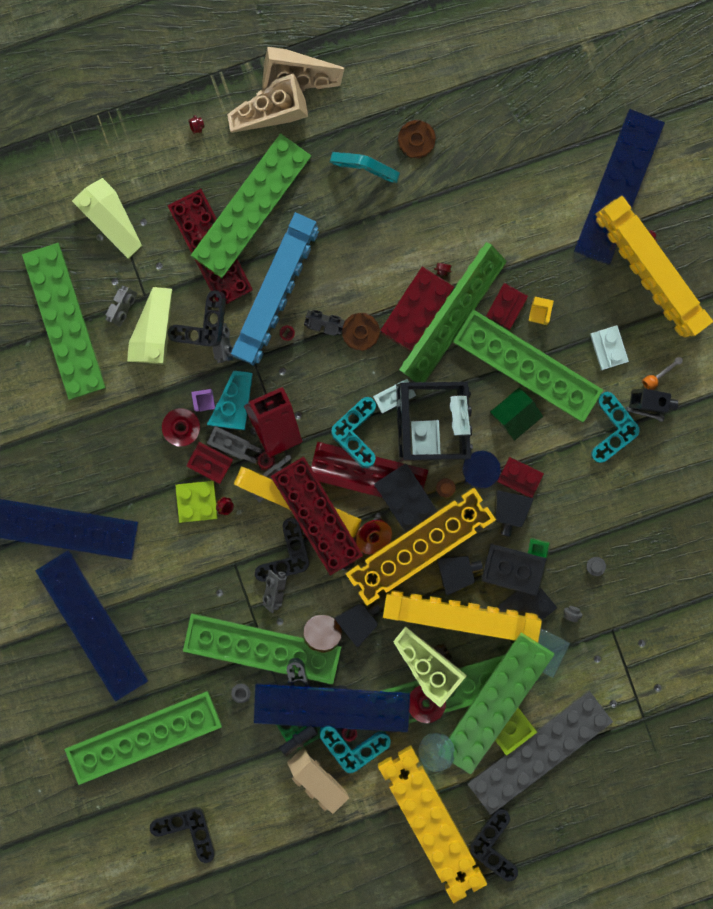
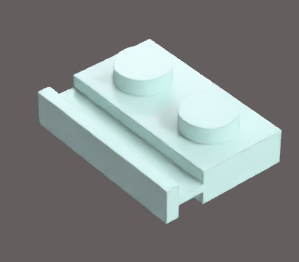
[590,325,629,370]
[411,420,441,455]

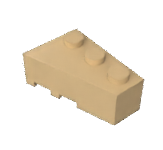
[287,747,349,814]

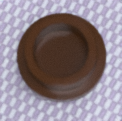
[436,478,455,497]

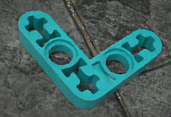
[329,152,400,183]
[591,392,640,463]
[331,397,376,469]
[319,724,391,773]

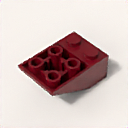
[244,387,303,458]

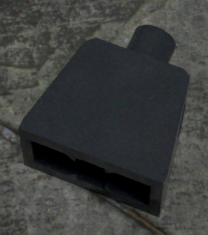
[629,388,678,413]
[494,490,533,537]
[437,556,484,595]
[334,602,383,647]

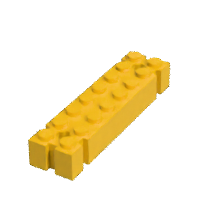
[595,195,713,338]
[345,488,496,606]
[383,590,542,643]
[378,745,487,904]

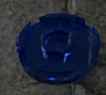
[462,450,501,488]

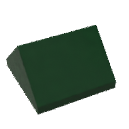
[490,388,544,441]

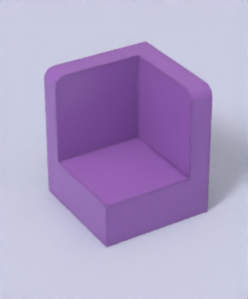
[192,389,215,412]

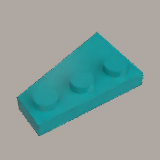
[207,371,253,430]

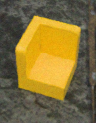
[529,297,554,325]

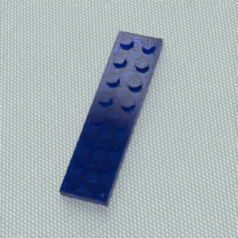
[574,109,665,265]
[0,499,139,560]
[35,550,149,702]
[254,684,410,732]

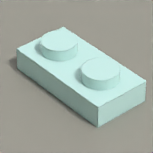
[373,379,416,413]
[450,396,470,435]

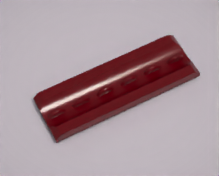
[168,189,253,304]
[311,442,429,498]
[271,456,363,576]

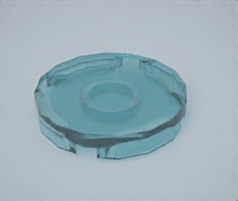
[419,733,455,772]

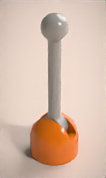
[642,357,683,390]

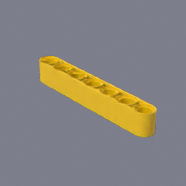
[234,466,362,538]

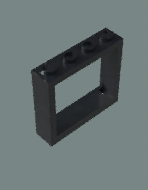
[396,382,473,461]

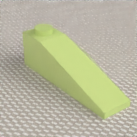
[72,178,142,259]
[127,287,172,365]

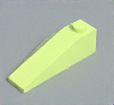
[393,627,467,707]

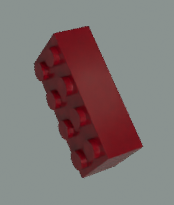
[380,266,454,353]

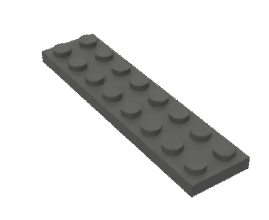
[467,691,613,815]

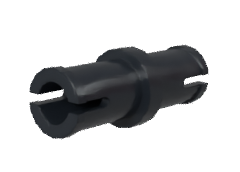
[279,724,318,757]

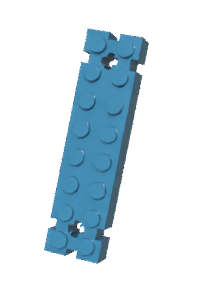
[231,212,319,366]

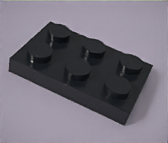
[374,463,438,532]
[482,544,548,596]
[497,587,557,644]

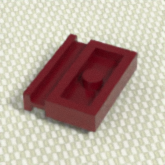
[486,283,528,330]
[186,442,233,484]
[497,457,544,498]

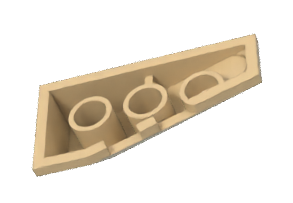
[262,47,344,91]
[227,74,308,133]

